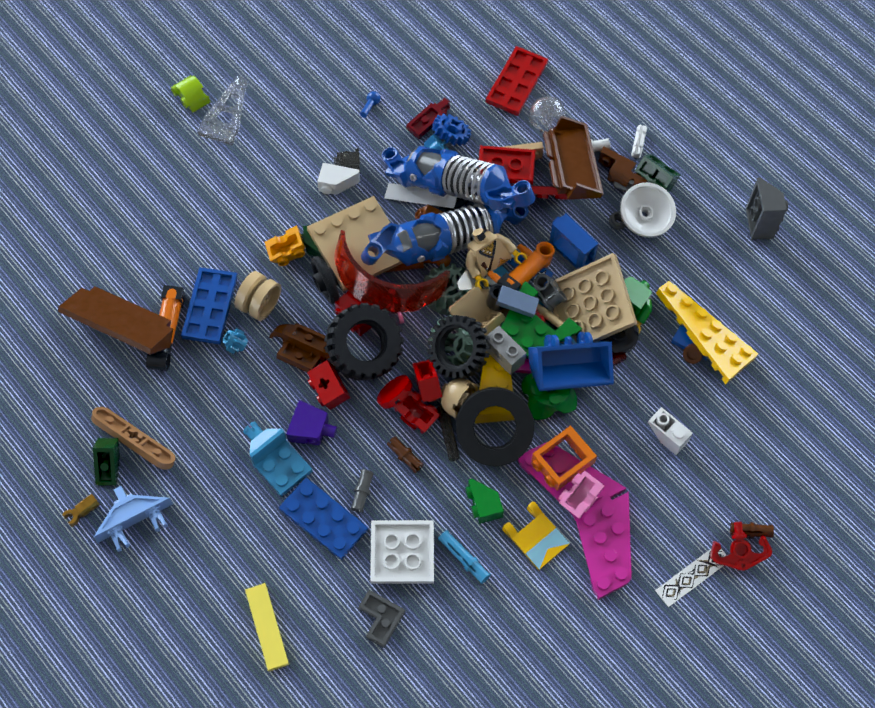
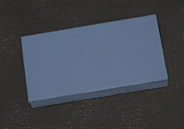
[496,285,539,318]

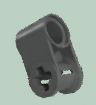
[534,273,567,312]

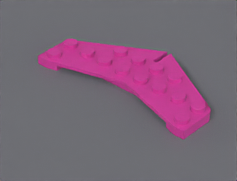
[517,442,632,600]

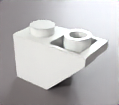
[648,407,693,455]

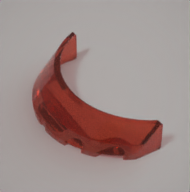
[335,230,450,313]

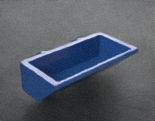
[528,332,614,391]

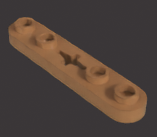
[91,407,175,470]

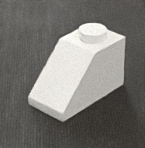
[317,163,360,195]

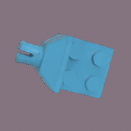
[243,421,313,497]

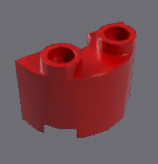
[394,391,440,433]

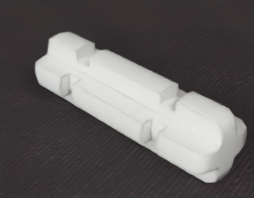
[631,125,647,158]

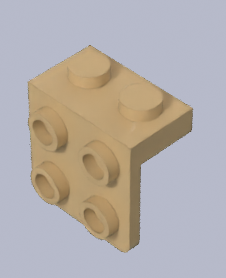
[449,287,506,336]

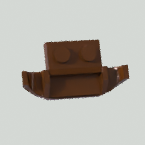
[269,323,336,372]

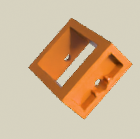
[531,425,597,491]

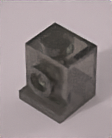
[333,148,360,174]

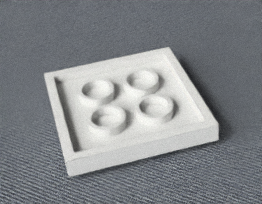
[370,520,434,584]

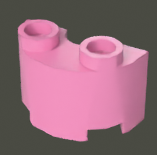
[558,470,604,518]

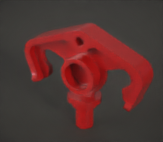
[710,522,772,571]

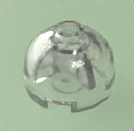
[529,96,565,133]

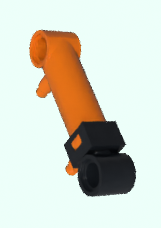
[486,241,555,311]

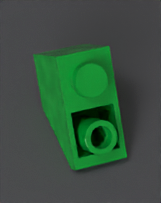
[465,479,504,524]

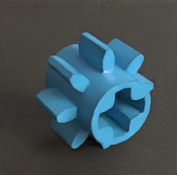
[223,328,248,354]

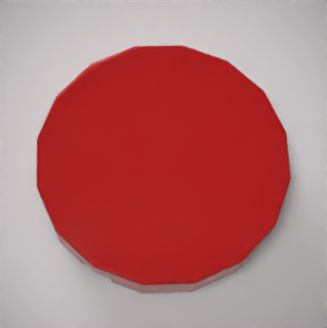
[377,375,412,409]

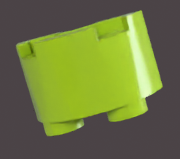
[170,75,211,113]

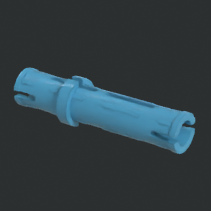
[438,530,491,584]

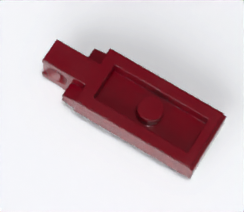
[406,98,450,139]

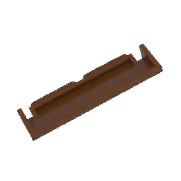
[543,115,604,200]
[58,286,173,354]

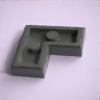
[358,590,406,648]

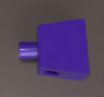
[286,400,337,445]

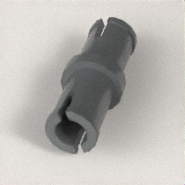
[350,469,374,513]

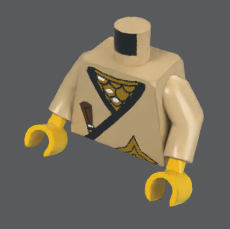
[465,228,527,290]

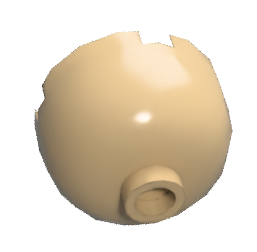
[441,378,478,419]

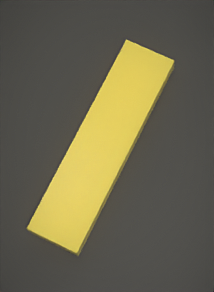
[245,583,289,672]

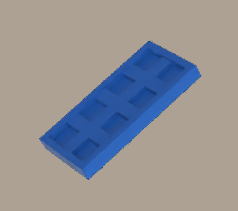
[181,267,238,345]
[279,478,368,561]

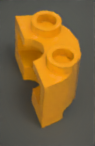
[264,225,305,266]

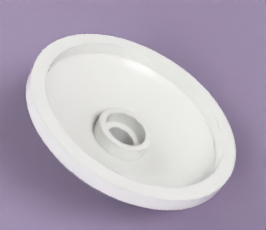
[620,183,676,238]

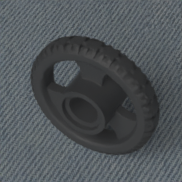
[311,256,339,304]

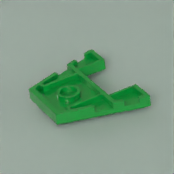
[501,281,582,359]

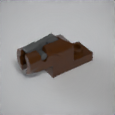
[598,147,648,192]

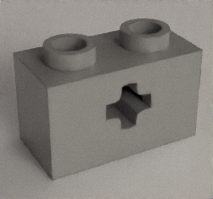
[486,326,527,375]

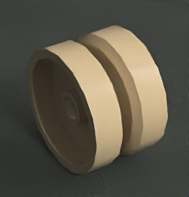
[234,271,281,321]

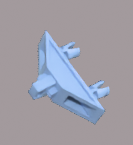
[94,486,173,552]

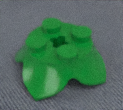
[521,373,577,420]

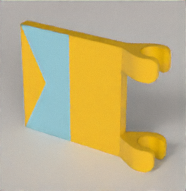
[502,501,570,570]

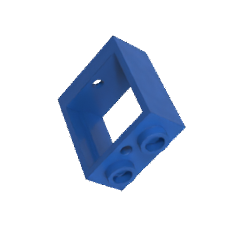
[549,213,599,269]

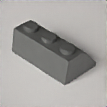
[745,178,788,240]

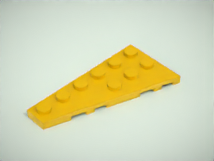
[656,281,758,384]

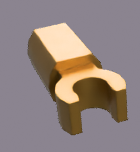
[62,494,100,527]

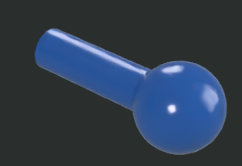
[360,91,381,118]

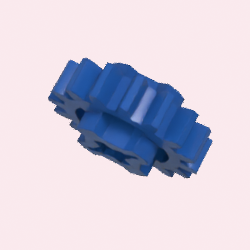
[432,114,471,146]

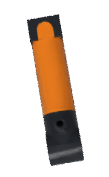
[146,285,186,371]

